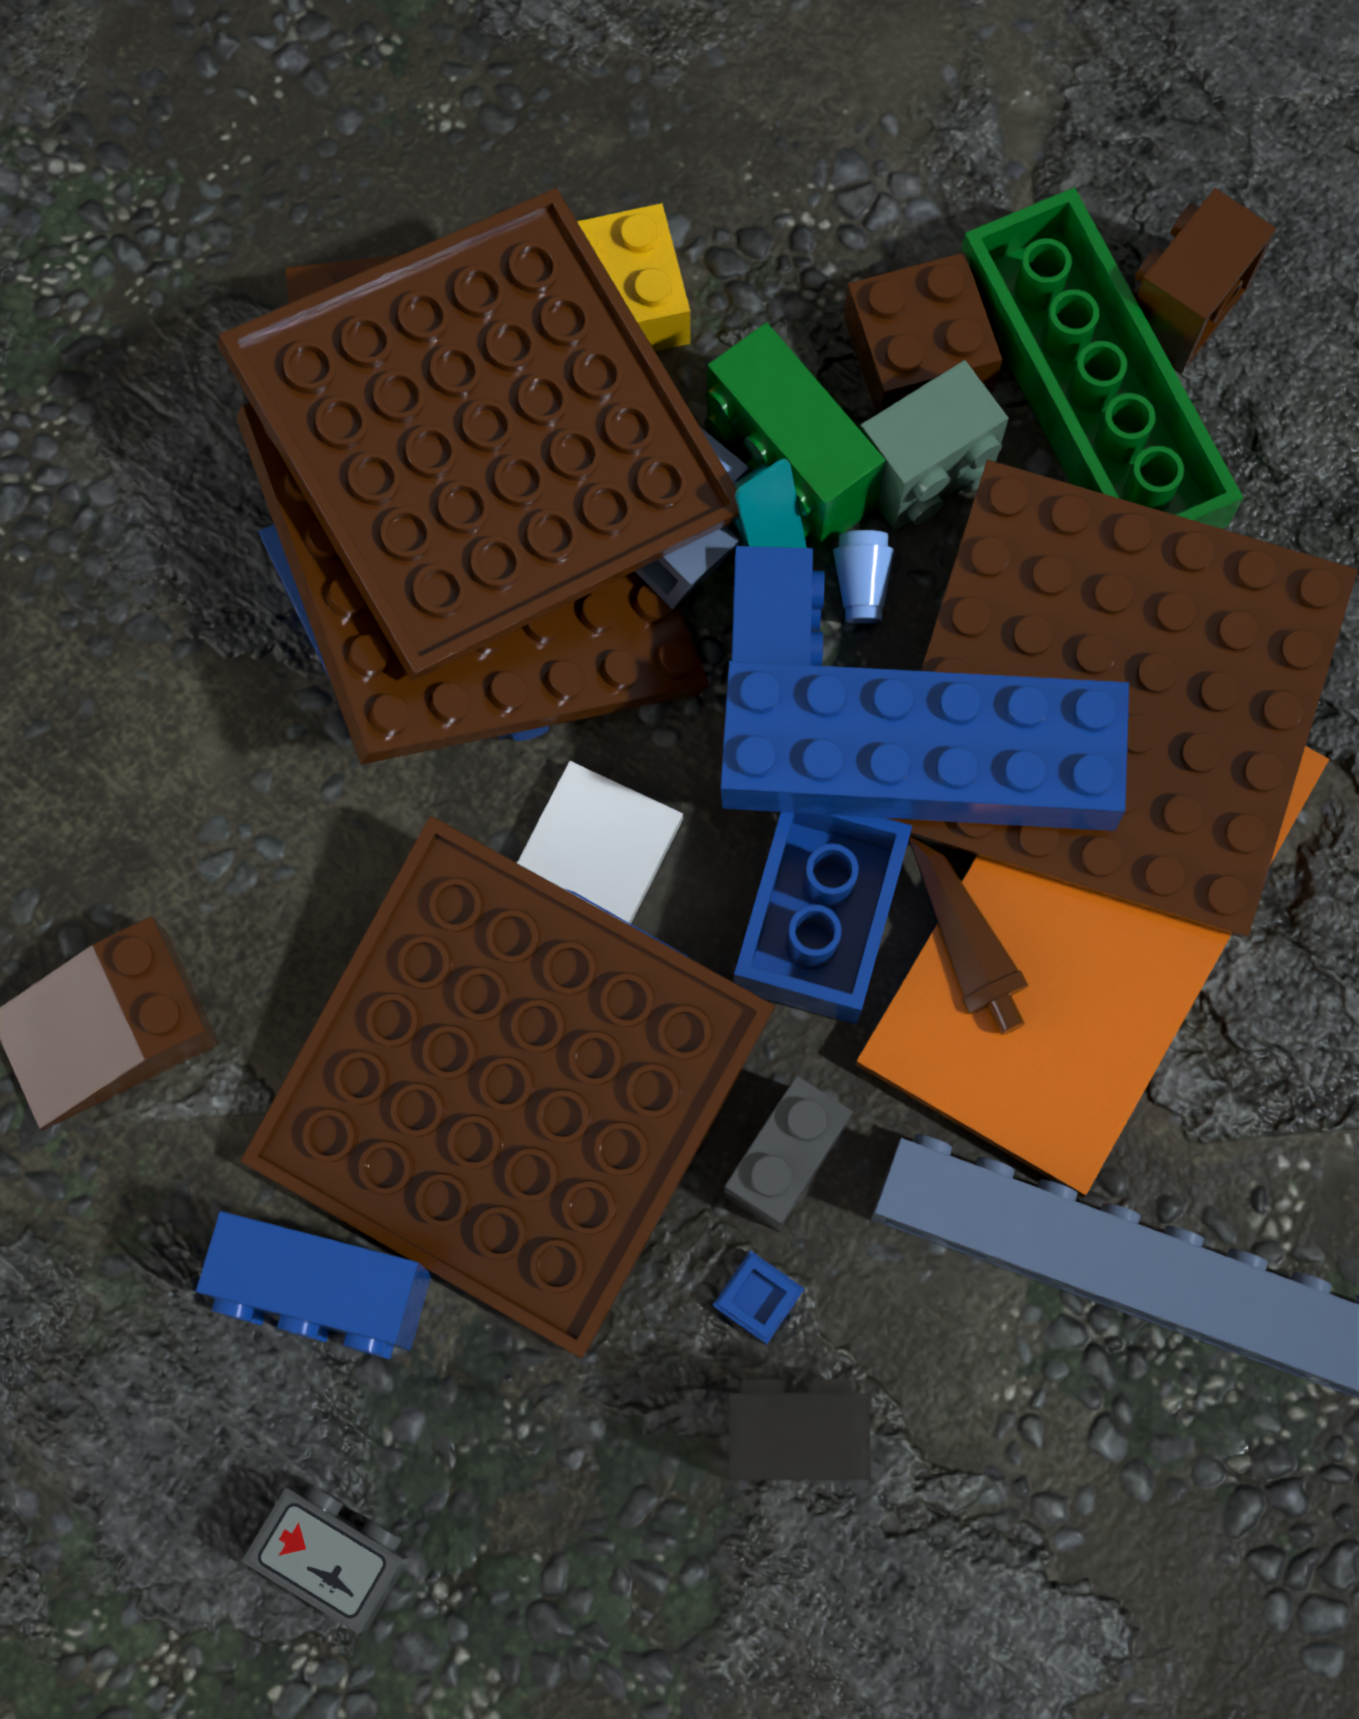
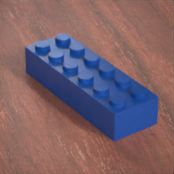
[721,661,1129,831]

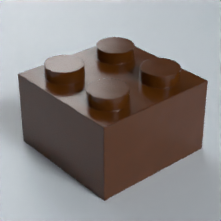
[1132,188,1277,373]
[844,252,1002,415]

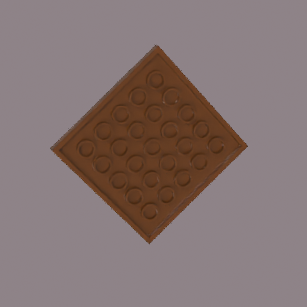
[217,188,740,682]
[236,404,709,765]
[887,460,1358,938]
[240,816,777,1359]

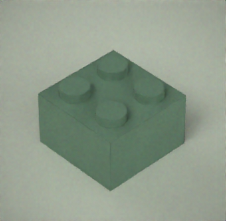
[860,360,1009,531]

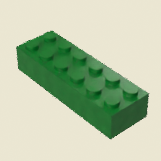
[961,187,1244,529]

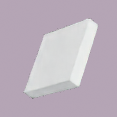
[517,761,683,924]

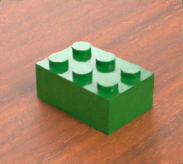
[705,322,886,551]

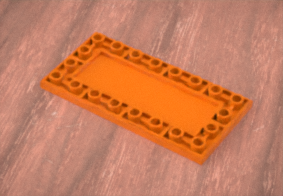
[855,746,1329,1198]

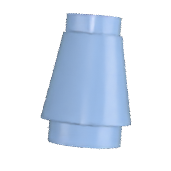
[833,530,894,624]

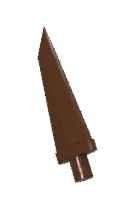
[909,836,1029,1035]

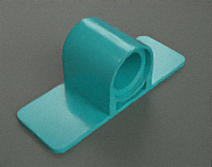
[728,459,807,548]

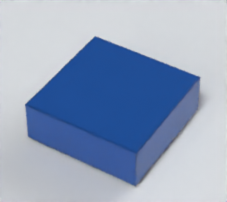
[712,1250,805,1345]

